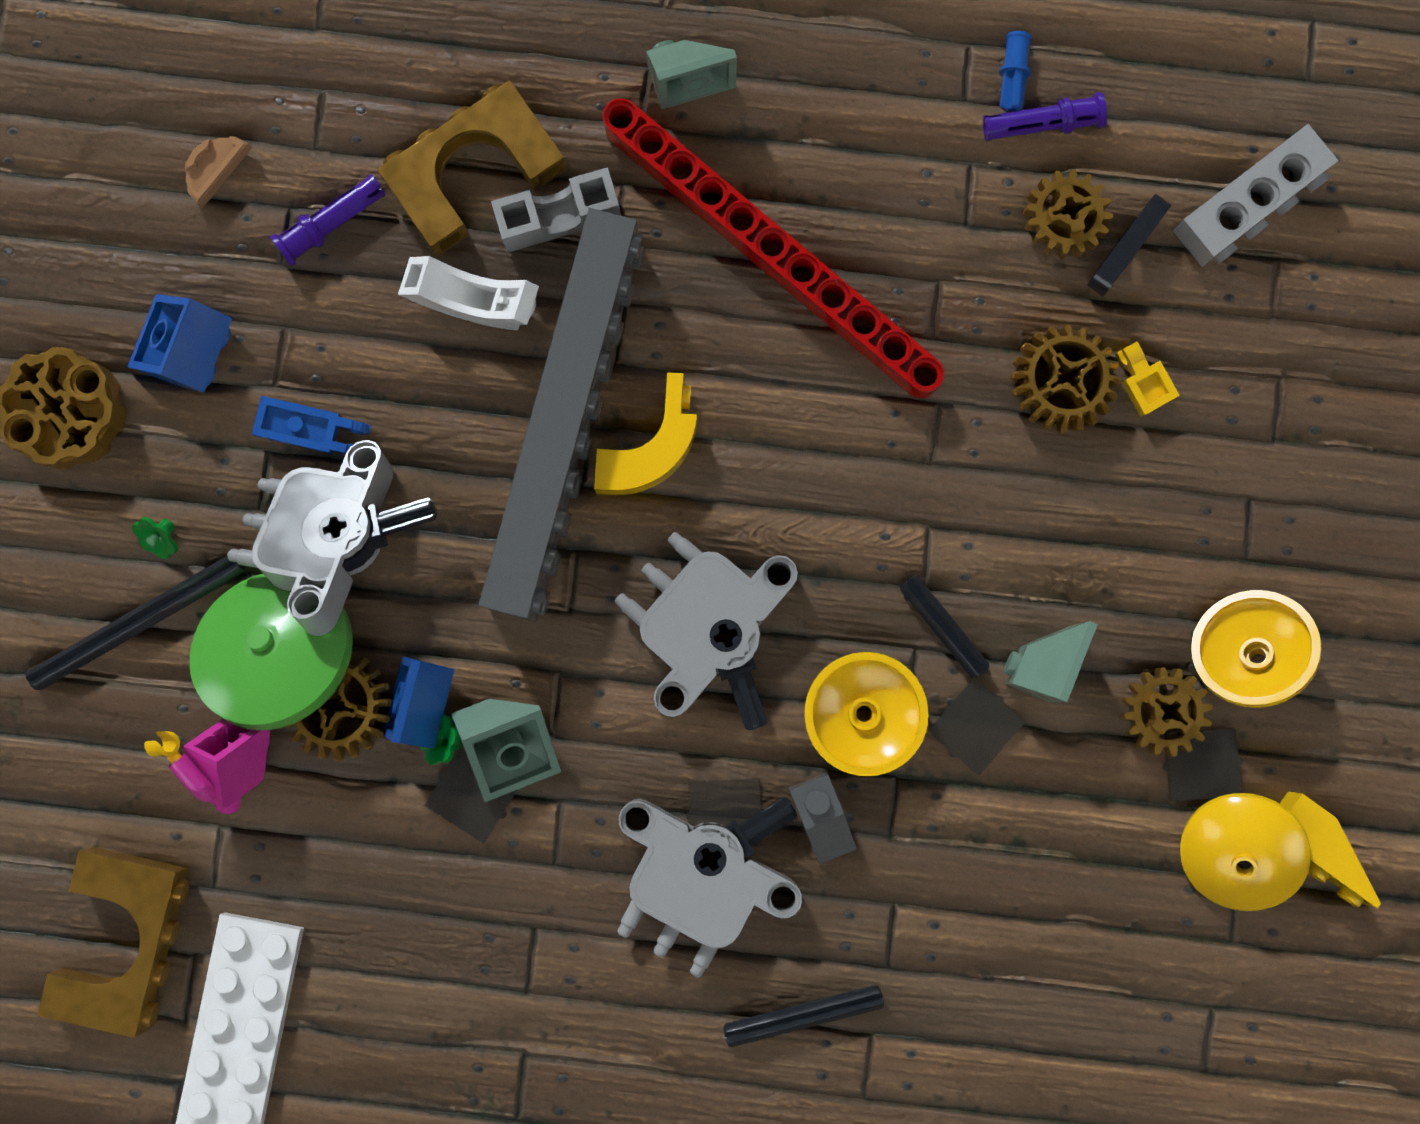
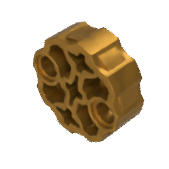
[0,347,127,470]

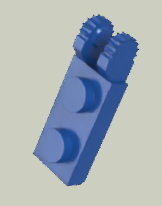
[251,396,372,455]

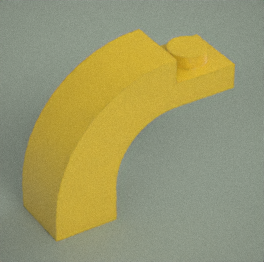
[594,373,697,495]

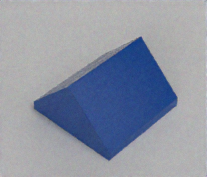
[383,656,455,749]

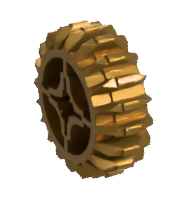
[1010,325,1121,434]
[285,652,393,761]

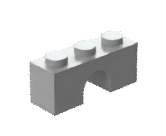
[491,167,621,253]

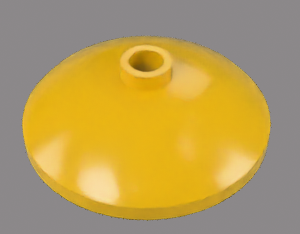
[1191,590,1321,708]
[804,652,929,776]
[1180,793,1311,911]

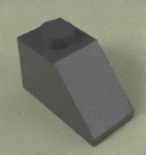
[788,773,857,865]

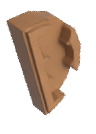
[185,136,252,208]

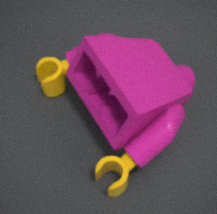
[144,719,270,814]

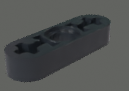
[1087,193,1171,297]

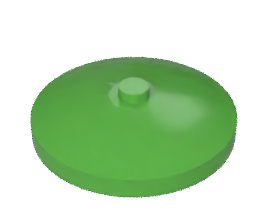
[189,574,353,730]

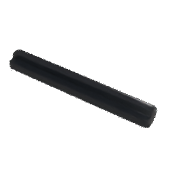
[723,985,884,1047]

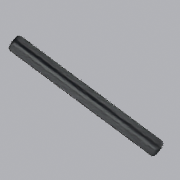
[25,556,246,690]

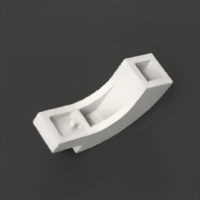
[398,256,539,330]

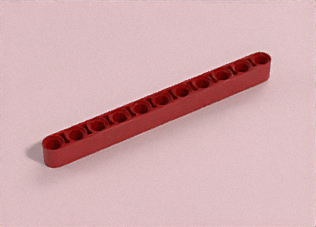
[603,98,944,399]

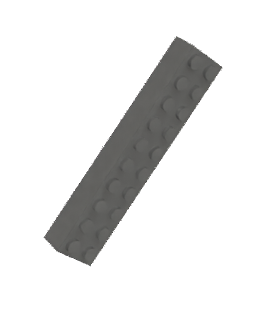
[478,208,645,622]

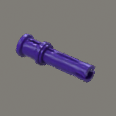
[982,92,1107,142]
[269,174,386,267]

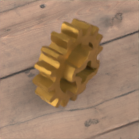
[1023,169,1113,259]
[1120,667,1213,757]

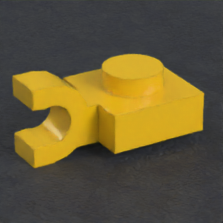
[1115,341,1180,417]

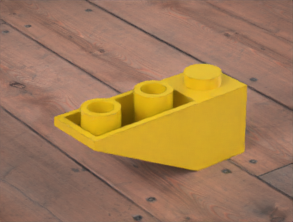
[1280,791,1381,909]

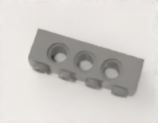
[1173,124,1339,267]

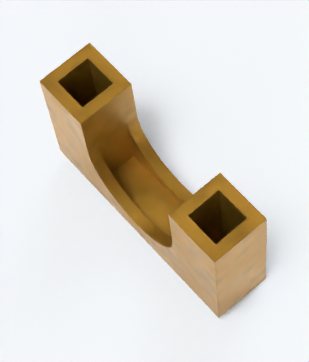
[377,80,567,257]
[37,847,190,1038]

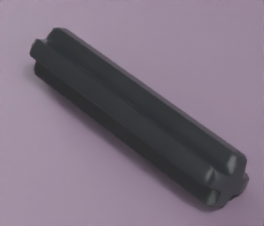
[900,575,990,678]

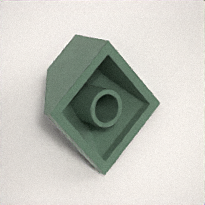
[646,40,737,110]
[1004,621,1098,703]
[451,699,561,802]

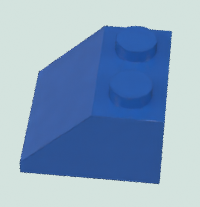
[127,294,233,393]

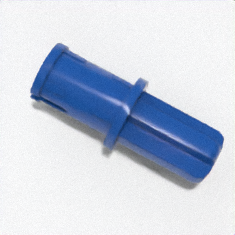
[999,31,1032,113]

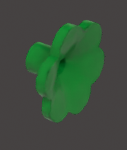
[131,517,178,560]
[420,715,461,765]

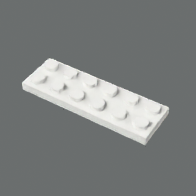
[176,912,304,1124]

